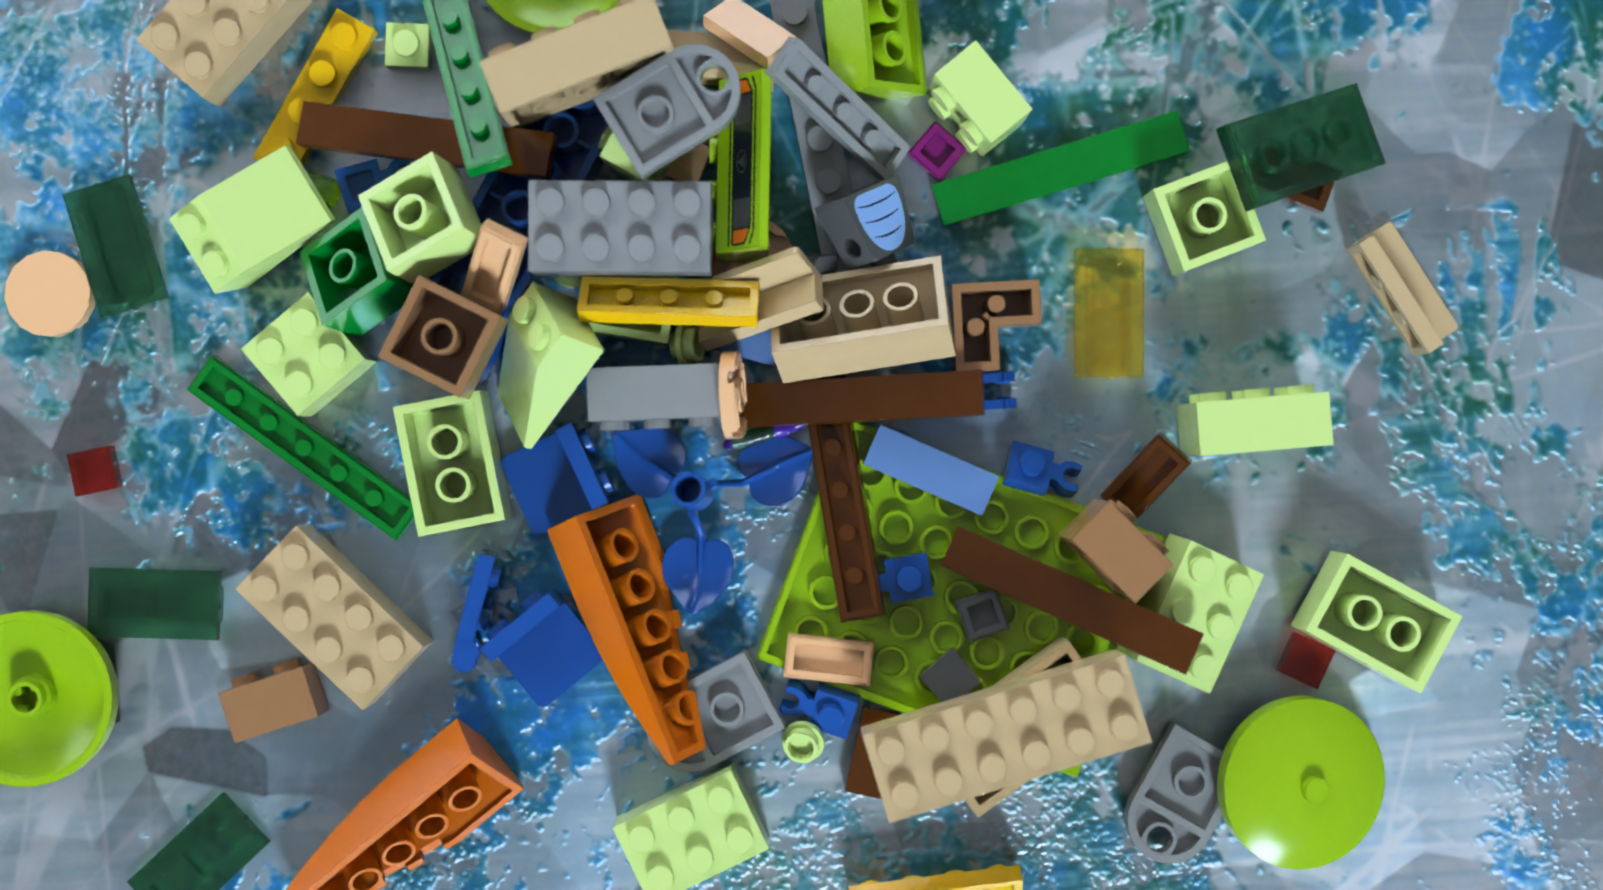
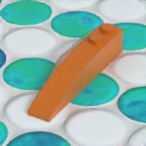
[547,494,706,765]
[286,718,524,890]

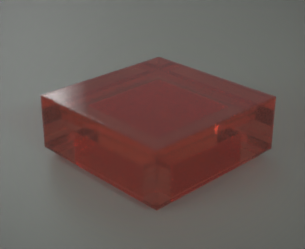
[67,446,123,497]
[1275,631,1335,689]

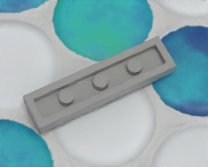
[765,37,911,181]

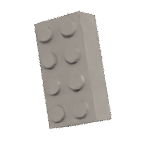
[528,180,713,278]

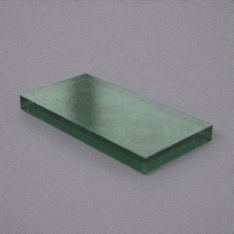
[1216,83,1386,212]

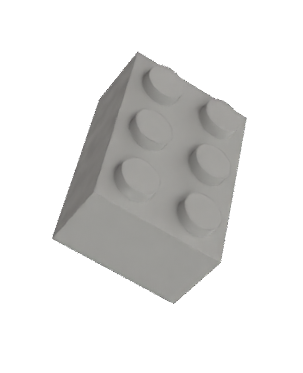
[586,363,721,431]

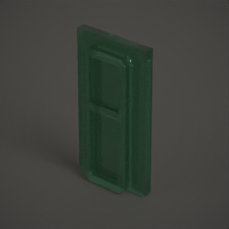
[62,174,170,319]
[87,567,224,640]
[127,792,271,890]

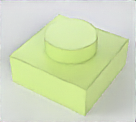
[385,22,432,71]

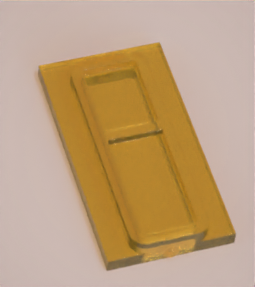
[1074,247,1144,379]

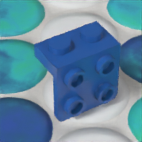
[501,423,615,535]
[480,589,603,707]

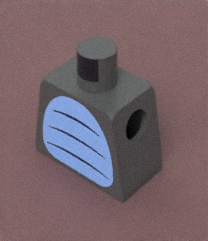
[815,174,914,269]

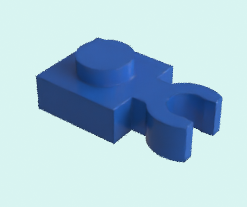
[334,159,410,214]
[1002,440,1082,498]
[879,552,934,603]
[779,679,860,739]

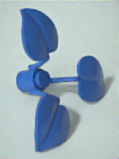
[613,428,813,614]

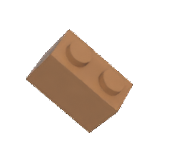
[218,658,329,743]

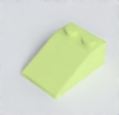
[170,145,335,294]
[498,282,604,449]

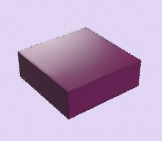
[906,121,967,183]

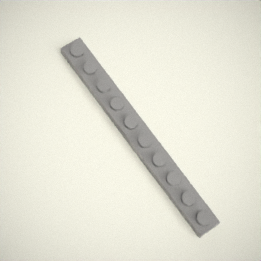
[769,0,890,378]

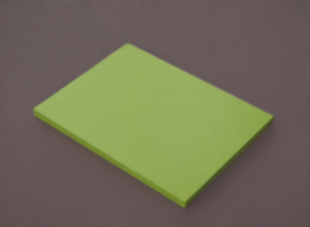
[756,422,1167,778]

